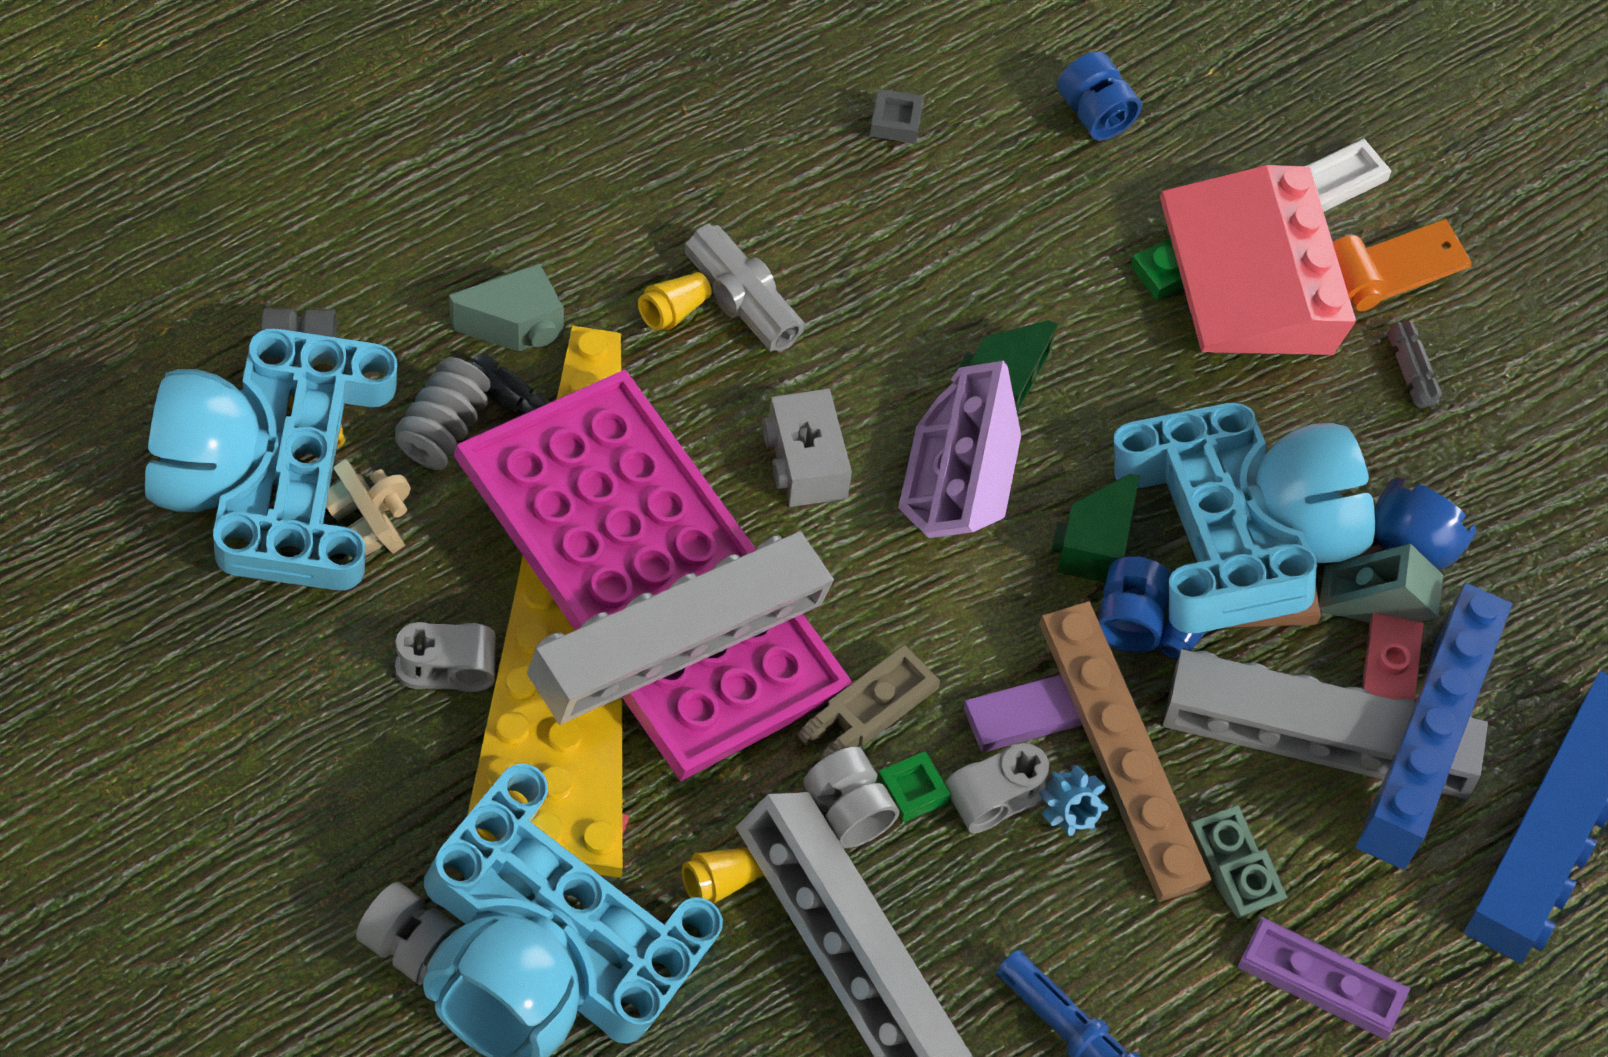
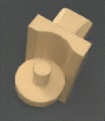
[326,459,411,556]

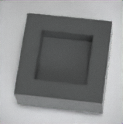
[870,88,924,144]

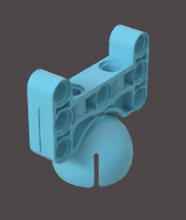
[145,329,397,591]
[1114,403,1375,634]
[423,763,723,1057]

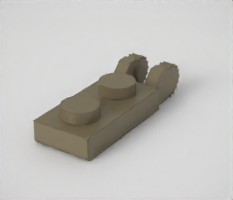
[798,645,940,760]

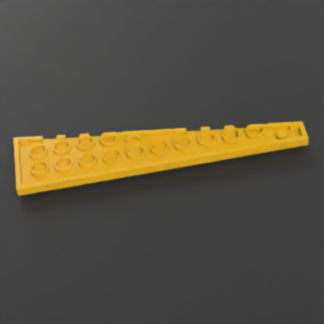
[467,326,623,878]

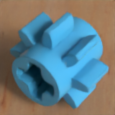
[1039,765,1108,836]

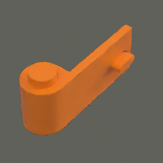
[1333,219,1472,311]

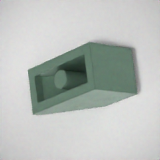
[449,263,564,352]
[1319,544,1443,623]

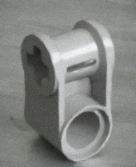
[395,622,496,692]
[945,743,1049,833]

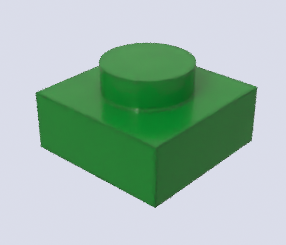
[1131,238,1184,300]
[877,751,951,823]

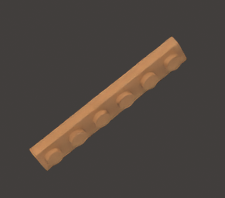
[1039,601,1211,902]

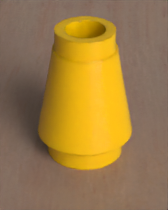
[638,272,712,331]
[681,847,764,904]

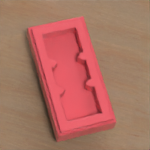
[1362,613,1424,701]

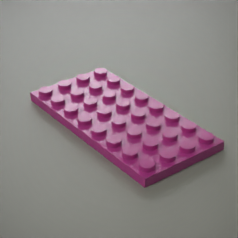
[453,369,853,781]

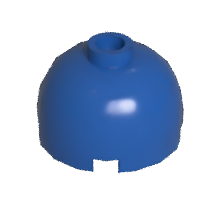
[1374,478,1477,570]

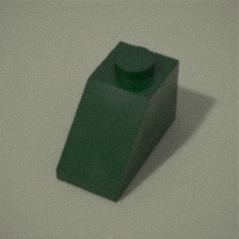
[959,320,1058,414]
[1051,474,1139,583]

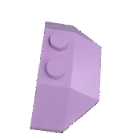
[898,361,1021,538]

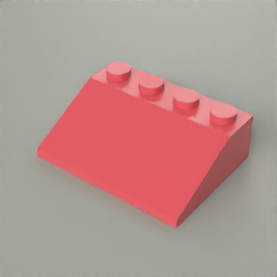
[1160,165,1356,355]

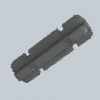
[1388,320,1442,408]

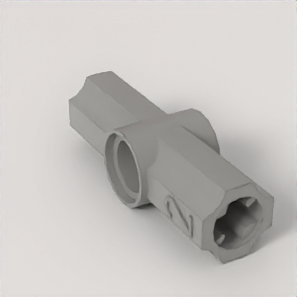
[685,223,804,353]

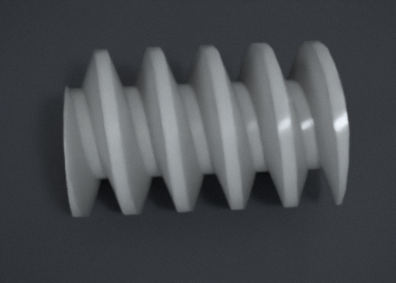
[395,357,491,470]

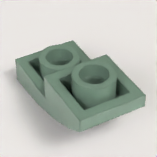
[1188,805,1287,918]

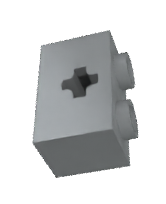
[762,389,852,507]

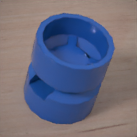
[1057,51,1142,141]
[1097,556,1171,653]

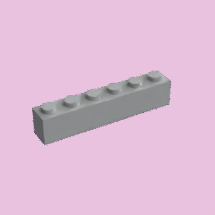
[527,531,834,725]
[1162,649,1488,800]
[736,792,973,1057]

